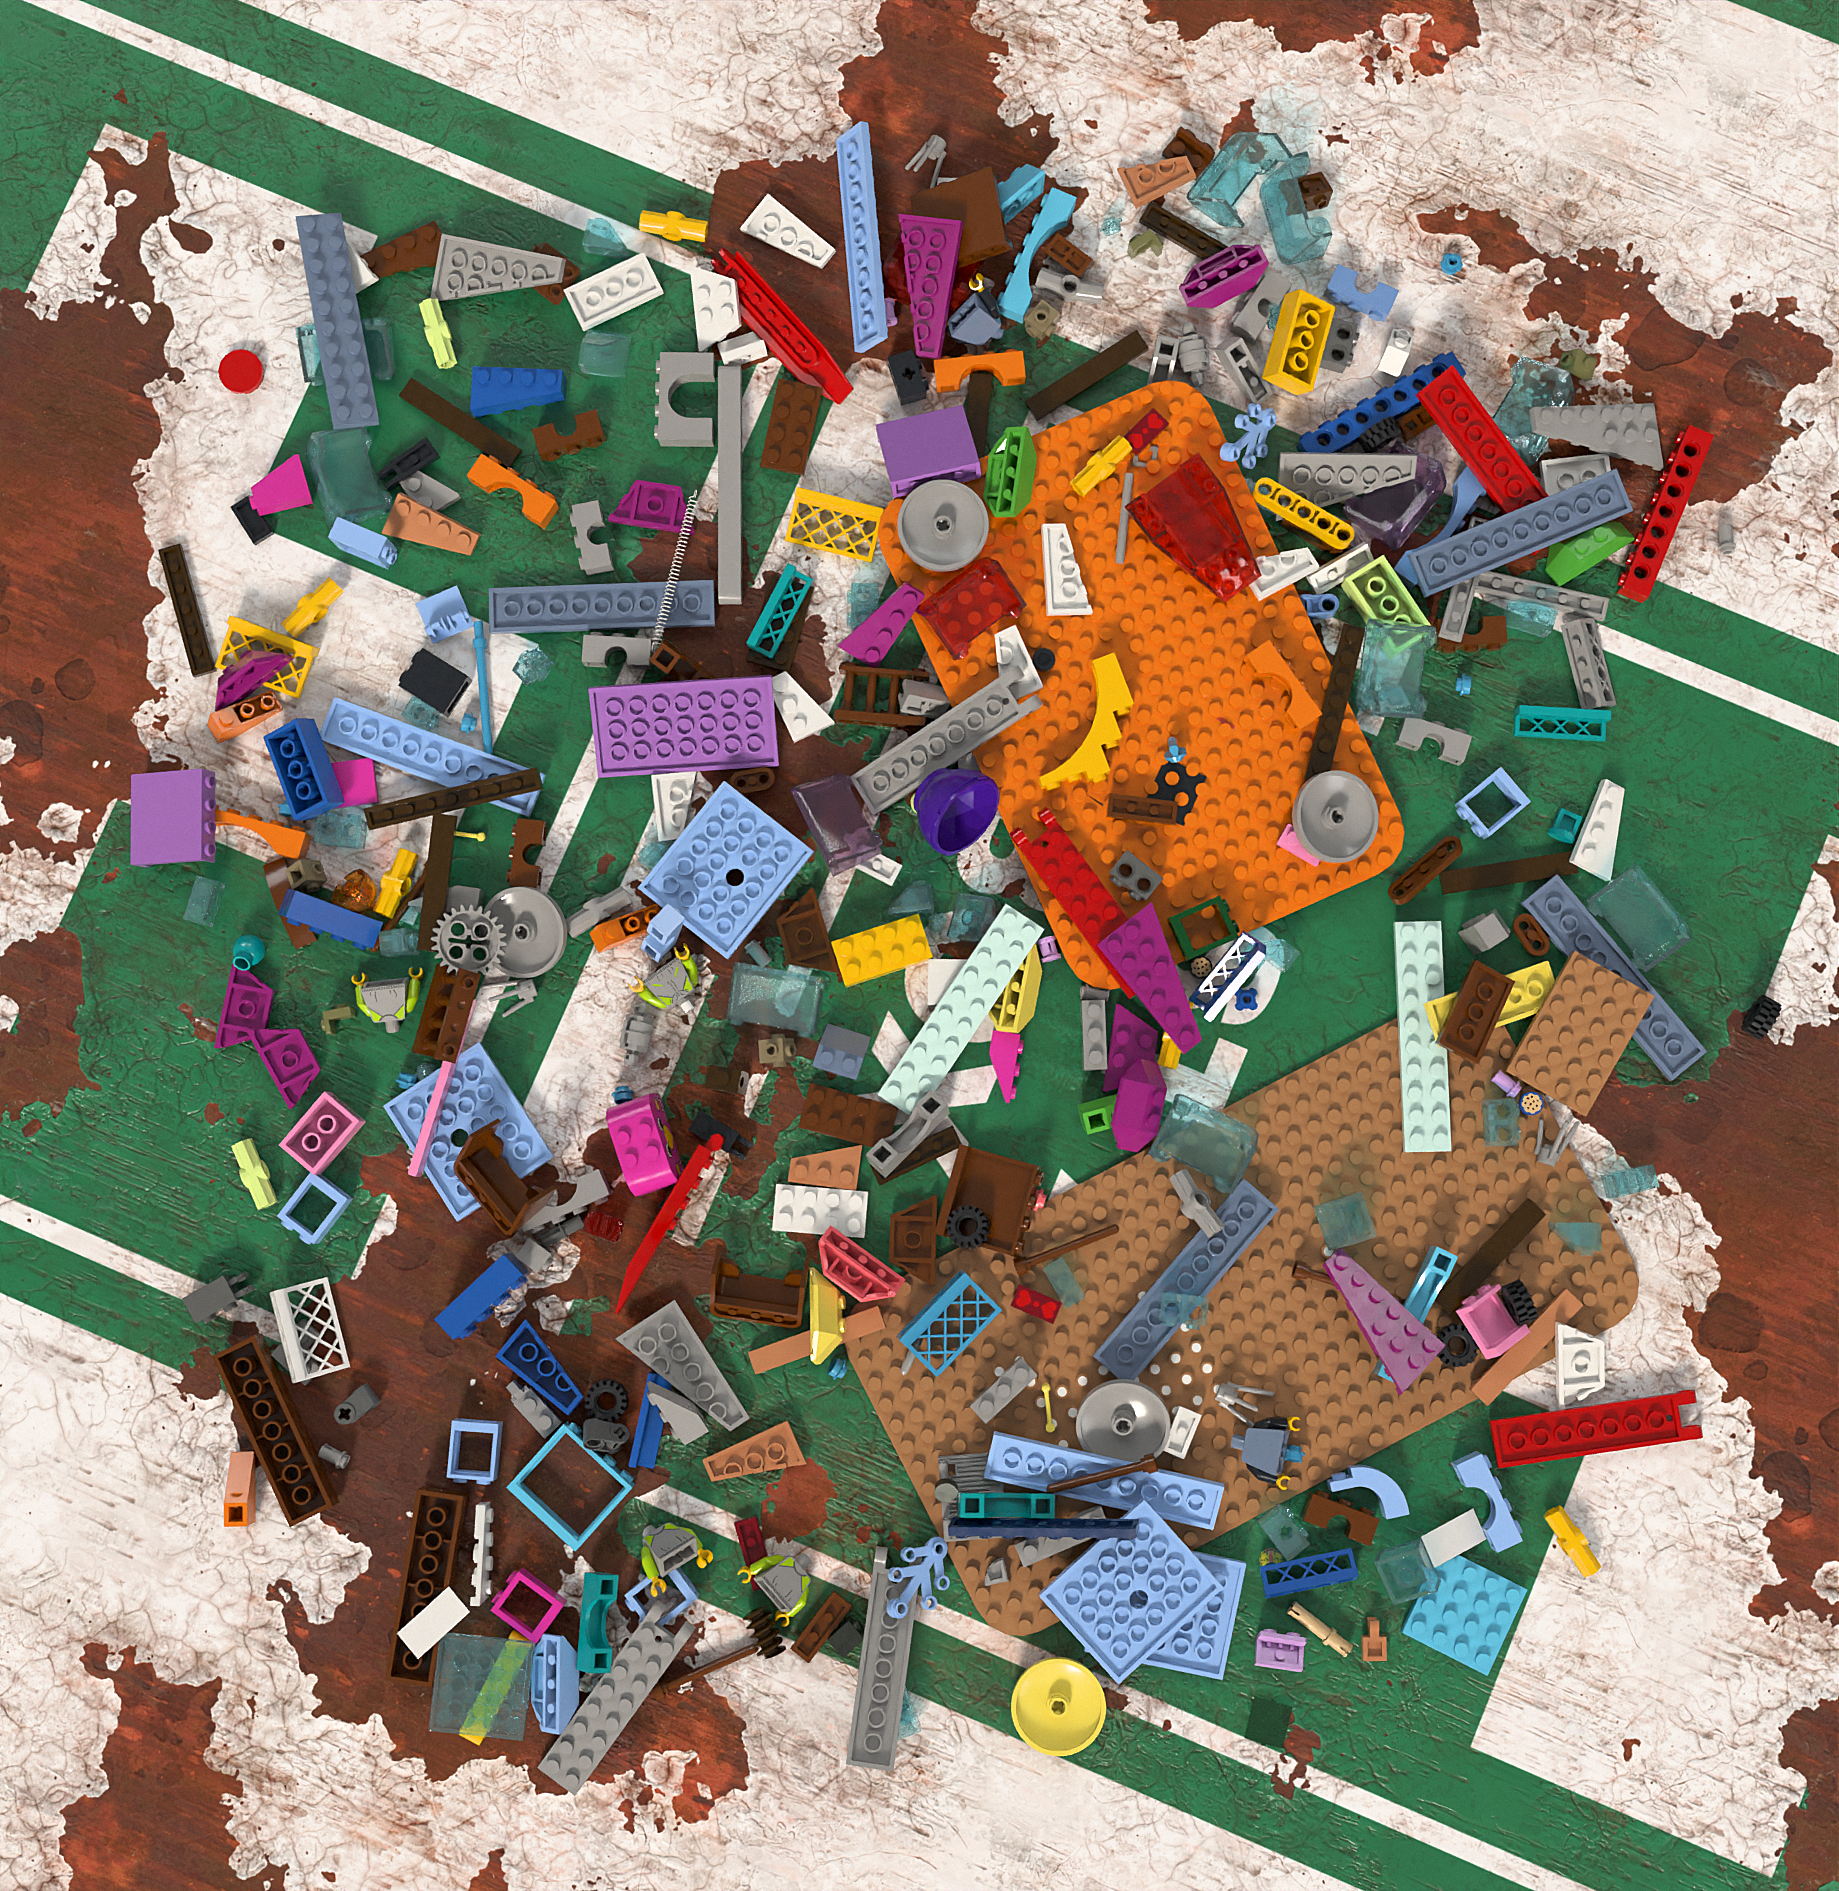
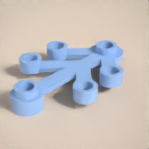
[1220,403,1277,469]
[887,1537,950,1619]

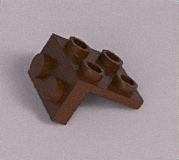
[530,242,580,305]

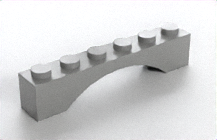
[1132,335,1180,468]

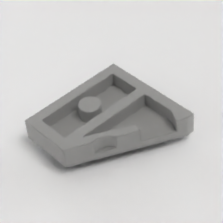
[399,471,461,512]

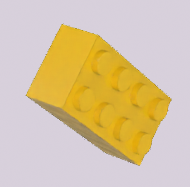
[1262,289,1335,395]
[831,914,933,988]

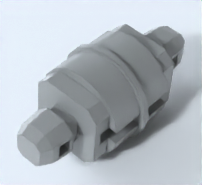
[1178,322,1210,387]
[619,1001,654,1066]

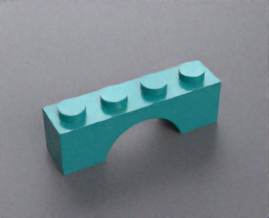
[957,1492,1055,1519]
[576,1572,619,1673]

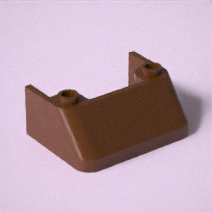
[453,1118,556,1235]
[710,1244,810,1328]

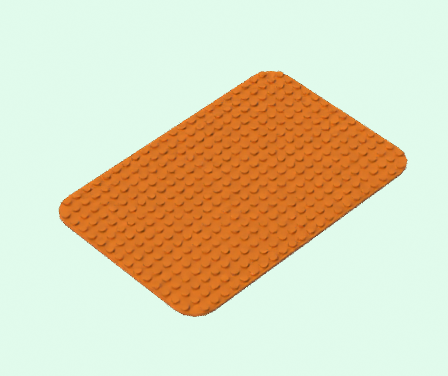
[878,380,1404,990]

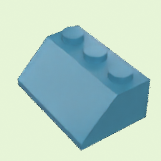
[997,164,1045,224]

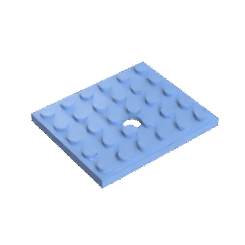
[638,781,814,959]
[383,1042,555,1221]
[1038,1498,1224,1685]
[1083,1550,1246,1680]

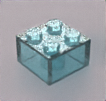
[1374,1538,1441,1605]

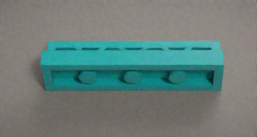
[746,563,813,659]
[1513,705,1611,742]

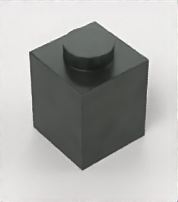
[827,1617,865,1658]

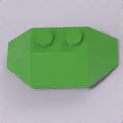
[983,426,1037,518]
[1545,520,1635,587]

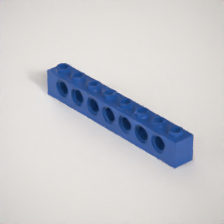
[1296,351,1466,453]

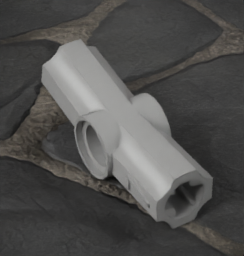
[1035,267,1104,305]
[565,886,632,938]
[1169,1169,1225,1238]

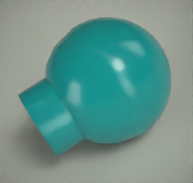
[232,934,265,971]

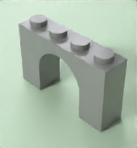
[654,352,716,447]

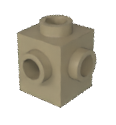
[1024,299,1060,341]
[285,858,327,893]
[758,1034,796,1067]

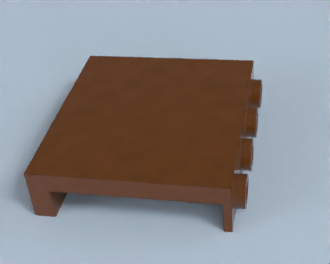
[910,166,1013,269]
[934,1144,1044,1257]

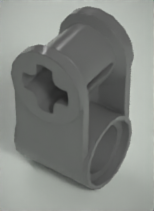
[334,1383,381,1425]
[583,1419,630,1454]

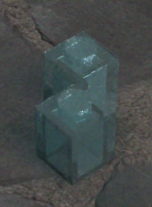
[1233,939,1300,977]

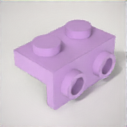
[1254,1629,1307,1672]

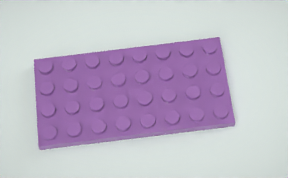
[588,675,779,778]

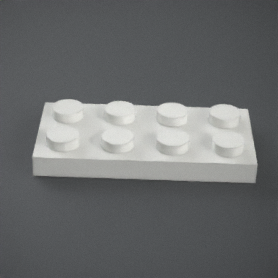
[564,252,664,331]
[772,1184,868,1238]

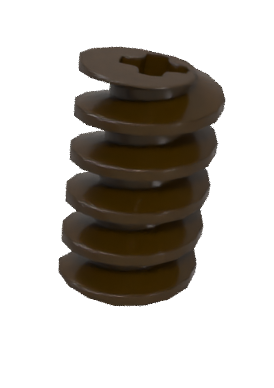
[742,1604,786,1659]

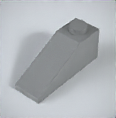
[1214,336,1273,404]

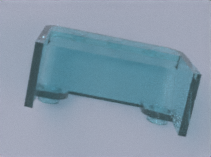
[1187,132,1295,228]

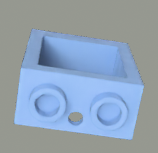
[328,517,397,569]
[1455,767,1531,839]
[277,1172,353,1245]
[447,1418,503,1485]
[624,1567,700,1626]

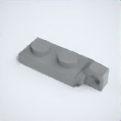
[506,1380,563,1439]

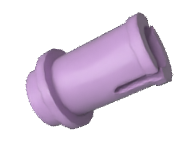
[1491,1069,1522,1098]

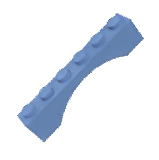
[1393,466,1487,590]

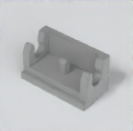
[898,679,950,719]

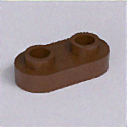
[730,767,775,795]
[1512,914,1550,956]

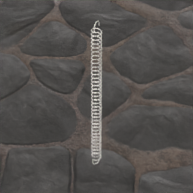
[652,490,698,653]

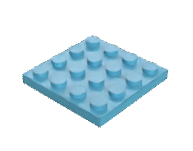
[1400,1555,1527,1676]

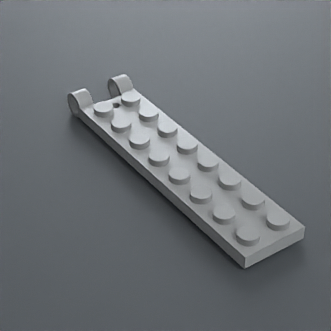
[850,666,1043,816]
[846,1546,922,1771]
[537,1599,696,1796]

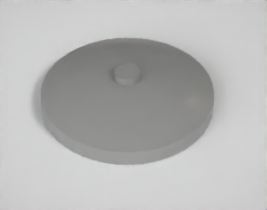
[897,480,989,572]
[1292,770,1379,863]
[479,886,567,978]
[1076,1379,1170,1463]

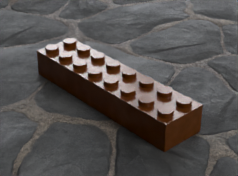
[212,1333,340,1527]
[385,1486,469,1688]

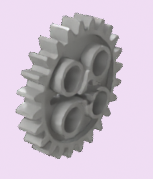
[431,904,507,975]

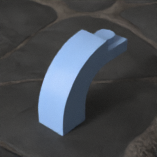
[1326,1464,1409,1519]

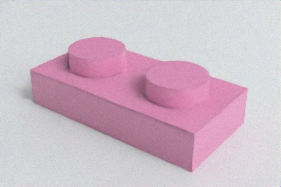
[1276,823,1320,867]

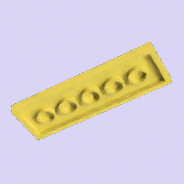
[1423,961,1555,1047]

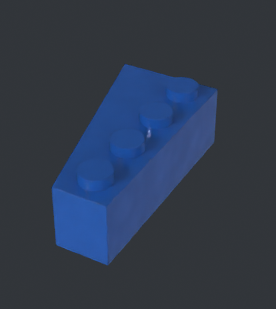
[470,366,566,419]
[278,889,383,950]
[495,1319,585,1415]

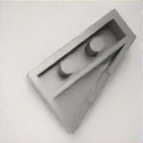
[1458,908,1511,955]

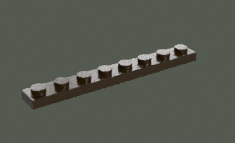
[1301,623,1366,787]
[363,767,544,831]

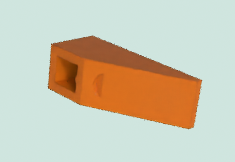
[207,690,283,744]
[590,904,660,953]
[224,1451,256,1527]

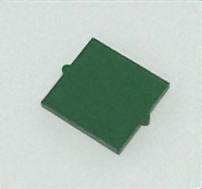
[1244,1696,1292,1748]

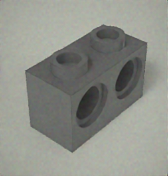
[1319,318,1360,374]
[1108,850,1163,902]

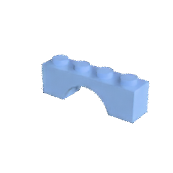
[1451,1451,1523,1553]

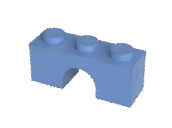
[1323,264,1399,322]

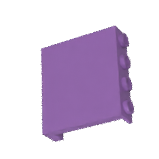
[875,405,982,498]
[130,769,216,867]

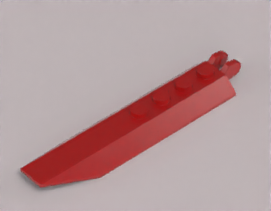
[711,248,854,405]
[615,1133,725,1314]

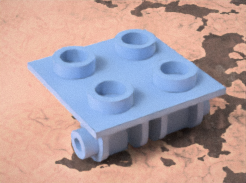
[416,585,474,644]

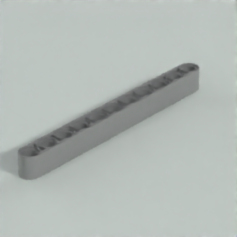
[718,365,743,605]

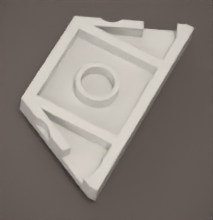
[690,266,742,353]
[1555,1322,1605,1410]

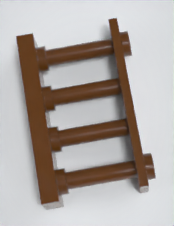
[834,662,930,730]
[411,963,481,1064]

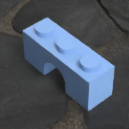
[640,904,685,963]

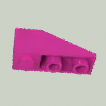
[989,1030,1024,1103]

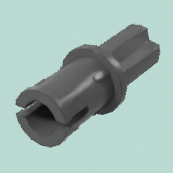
[540,1214,586,1247]

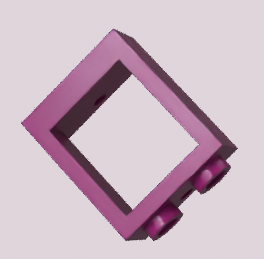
[490,1567,567,1644]

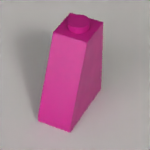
[249,454,313,516]

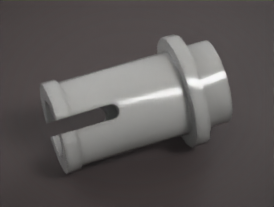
[1717,524,1737,555]
[744,939,772,969]
[1080,984,1109,1002]
[318,1443,350,1469]

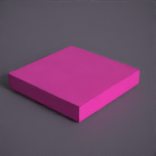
[331,758,379,809]

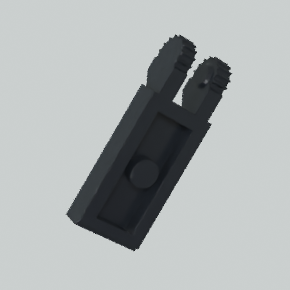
[377,437,441,491]
[688,1110,754,1161]

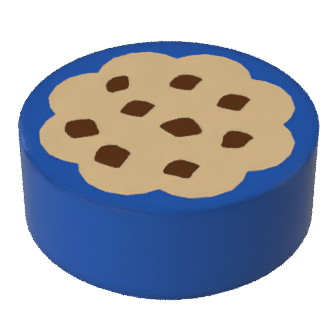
[1518,1092,1543,1115]

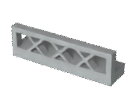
[1561,618,1616,710]

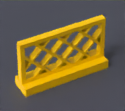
[785,487,884,563]
[215,615,320,699]

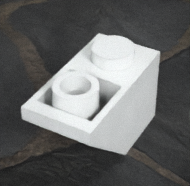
[1378,328,1414,377]

